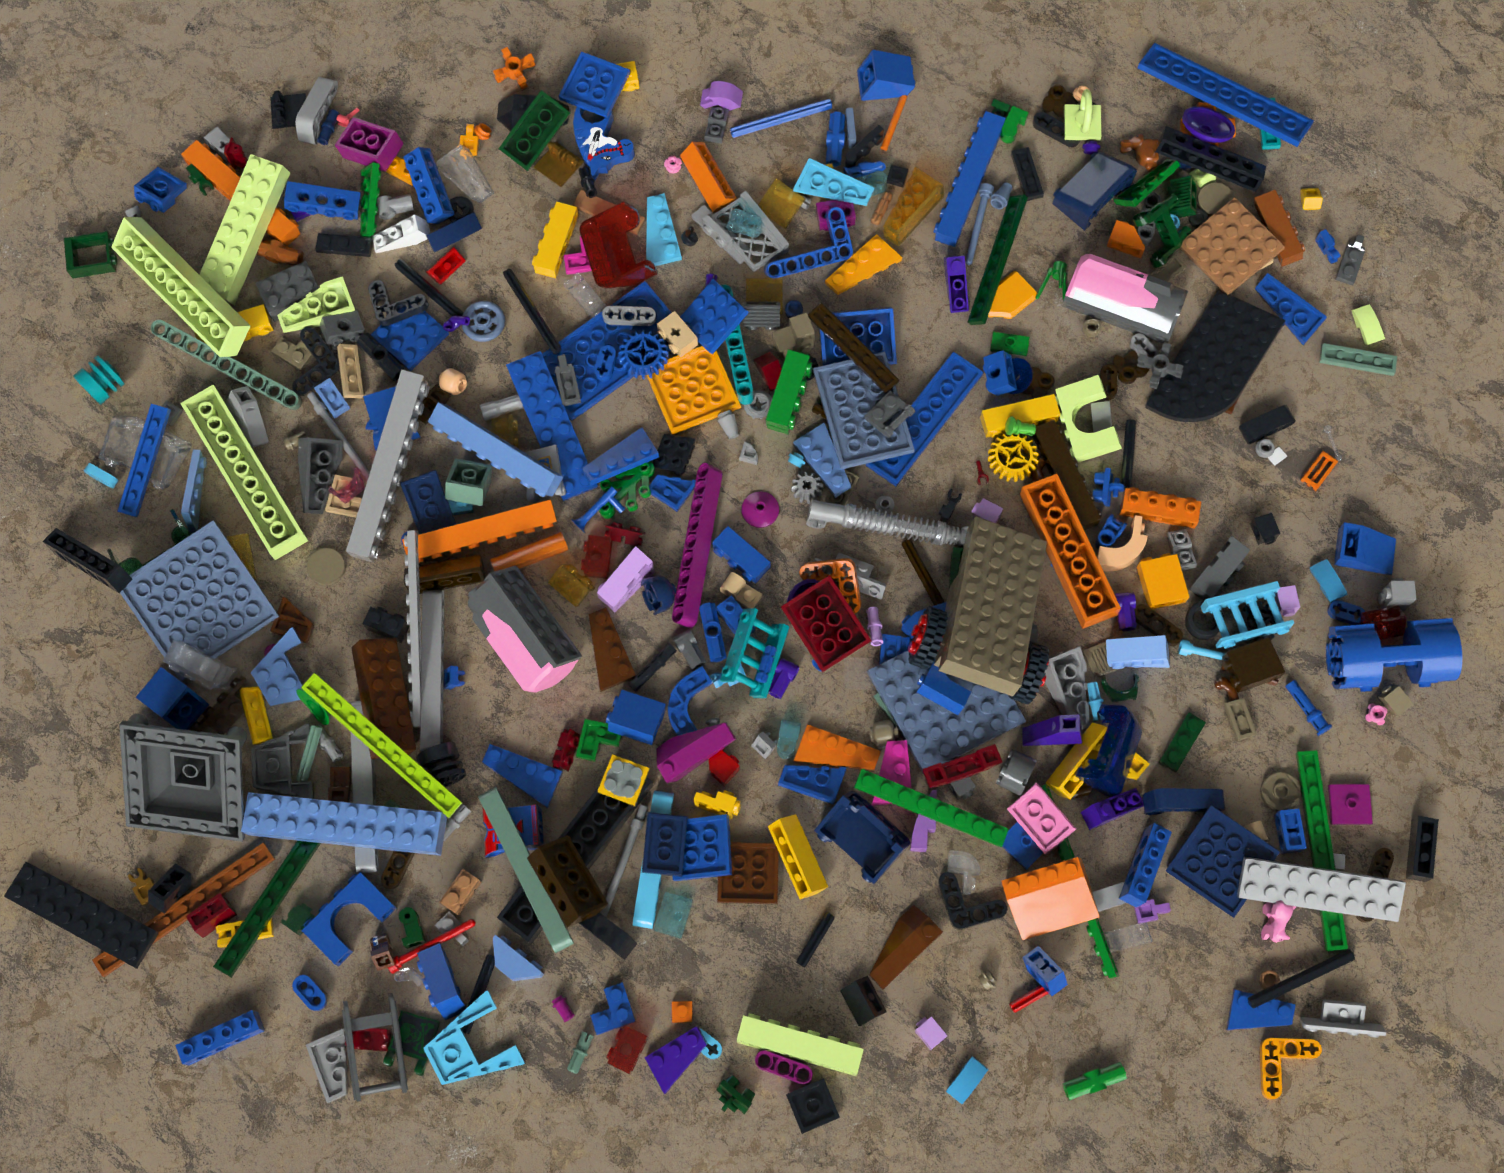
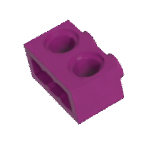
[816,200,856,231]

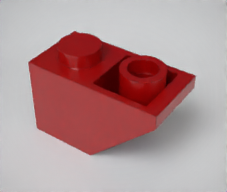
[709,748,740,787]

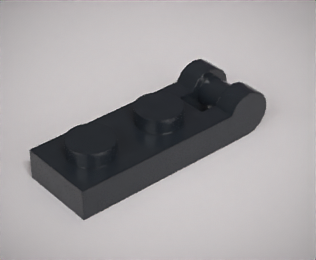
[845,125,884,168]

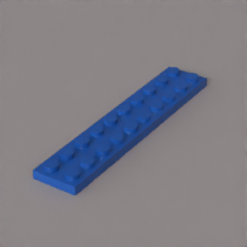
[1138,43,1314,147]

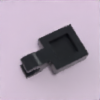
[939,489,962,523]

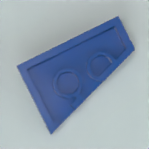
[778,765,847,805]

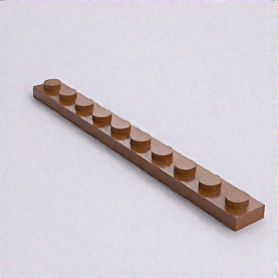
[92,842,276,977]

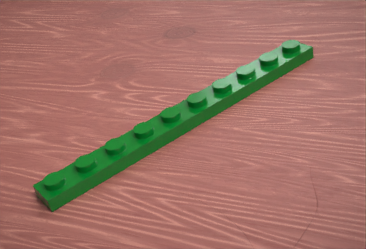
[1296,750,1348,951]
[1041,785,1120,979]

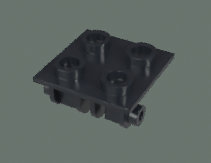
[270,90,306,129]
[652,434,696,476]

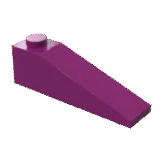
[656,722,736,783]

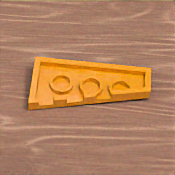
[825,234,902,295]

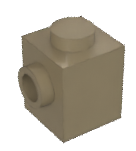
[1378,684,1414,716]

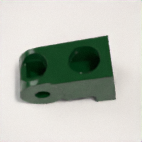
[399,907,426,949]

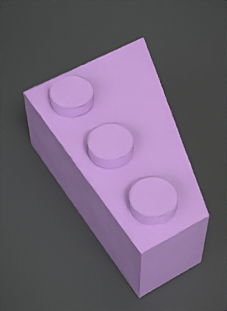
[597,546,655,612]

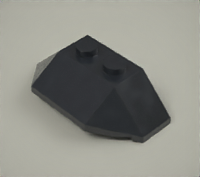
[497,94,569,132]

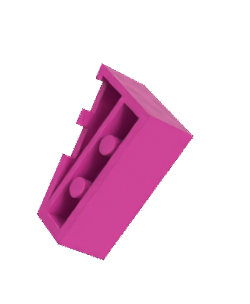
[872,740,912,806]

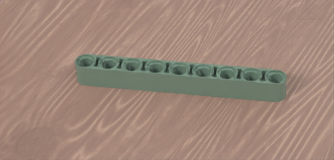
[151,320,302,410]
[478,787,574,953]

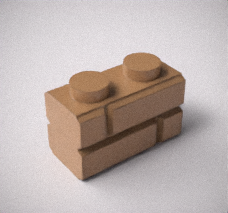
[439,869,482,916]

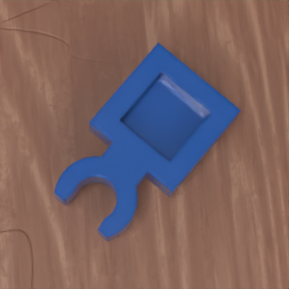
[1315,229,1340,264]

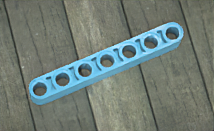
[633,790,674,929]

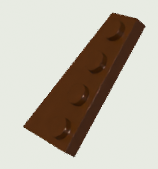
[589,607,636,692]

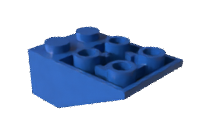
[1334,522,1396,575]

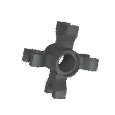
[1137,343,1183,389]

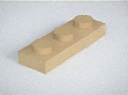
[337,344,364,398]

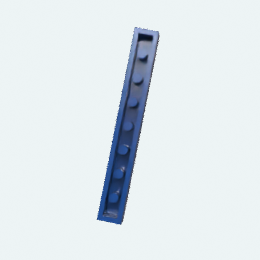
[933,111,1006,247]

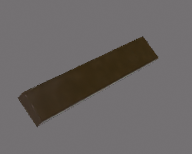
[808,302,899,394]

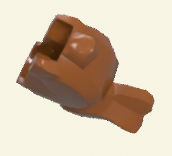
[1120,134,1159,170]

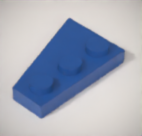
[1226,990,1296,1030]

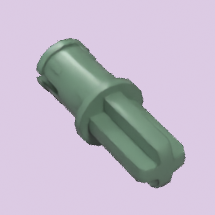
[567,1031,594,1074]

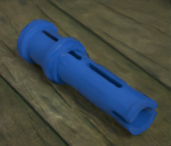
[1285,680,1333,736]

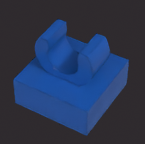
[444,666,465,690]

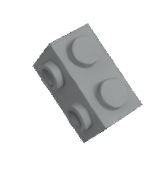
[1378,578,1417,611]

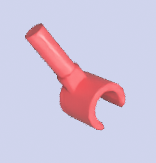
[336,108,360,127]

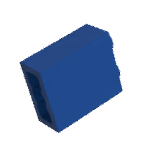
[606,690,666,745]

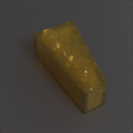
[883,167,944,247]

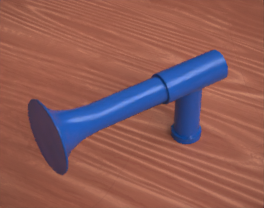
[571,487,626,533]

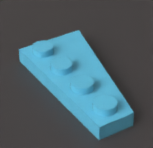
[793,158,875,206]
[646,193,682,268]

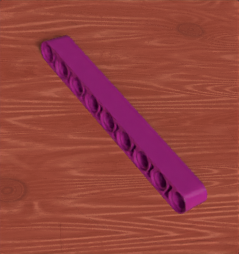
[672,463,722,628]

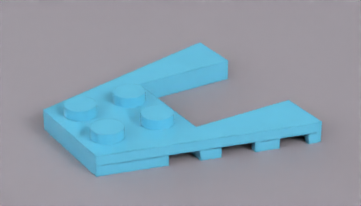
[423,990,525,1085]

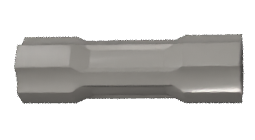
[480,394,524,421]

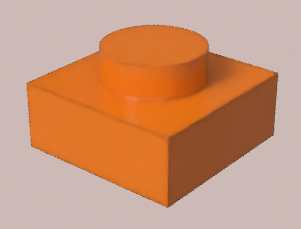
[672,1001,693,1023]

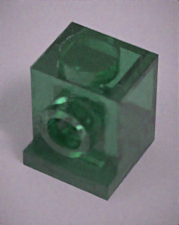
[281,903,315,936]

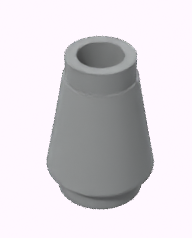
[718,410,739,439]

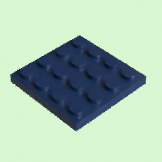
[1165,805,1280,918]

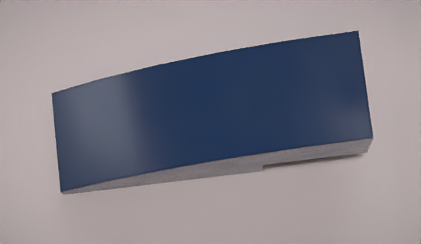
[425,212,482,252]

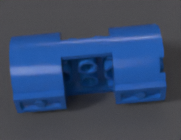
[1326,618,1462,692]

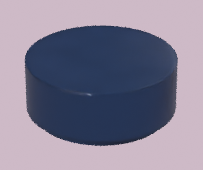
[785,300,803,318]

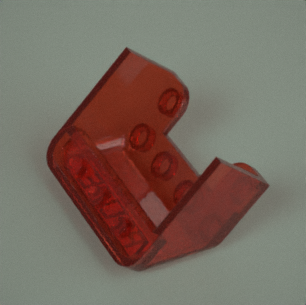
[579,201,657,289]

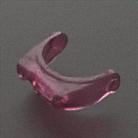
[328,467,365,504]

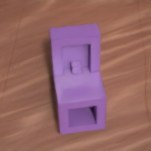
[700,81,743,111]

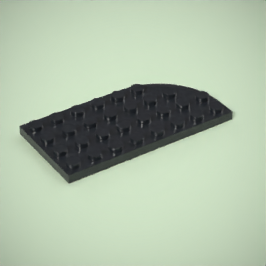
[1145,290,1285,422]

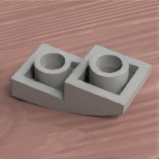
[1091,401,1112,433]
[1167,529,1197,571]
[1092,882,1126,912]

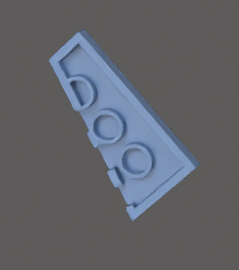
[181,450,207,533]

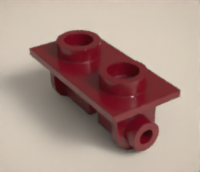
[224,137,248,169]
[604,522,645,547]
[552,729,580,772]

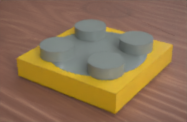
[598,754,650,806]

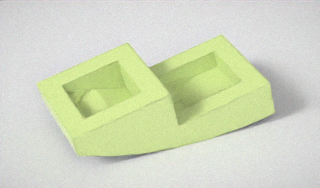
[1351,304,1385,345]

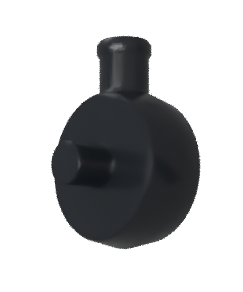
[681,226,698,247]

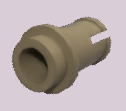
[283,431,307,450]

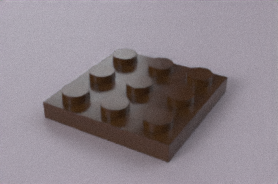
[717,842,779,905]

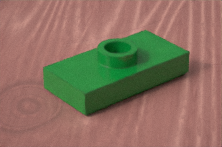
[990,332,1030,356]

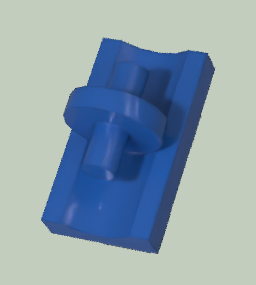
[1093,468,1125,507]

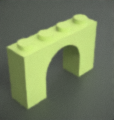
[1055,375,1122,463]

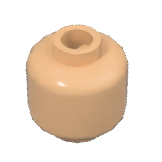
[439,368,467,395]

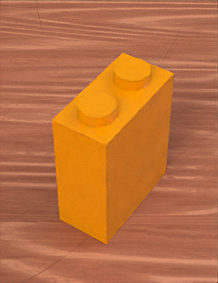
[1136,553,1189,610]

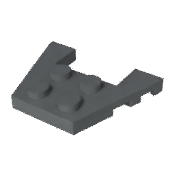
[251,724,314,799]

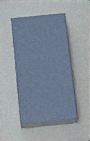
[845,108,856,149]

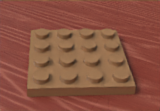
[1180,197,1285,296]

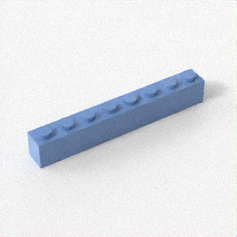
[428,402,563,497]

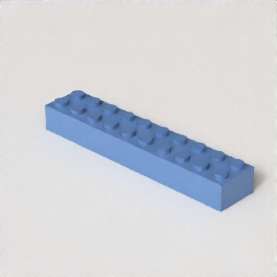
[241,792,447,856]

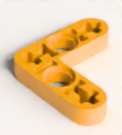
[1260,1038,1322,1100]

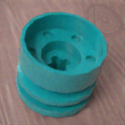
[73,355,125,405]

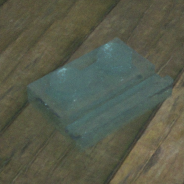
[654,892,693,939]

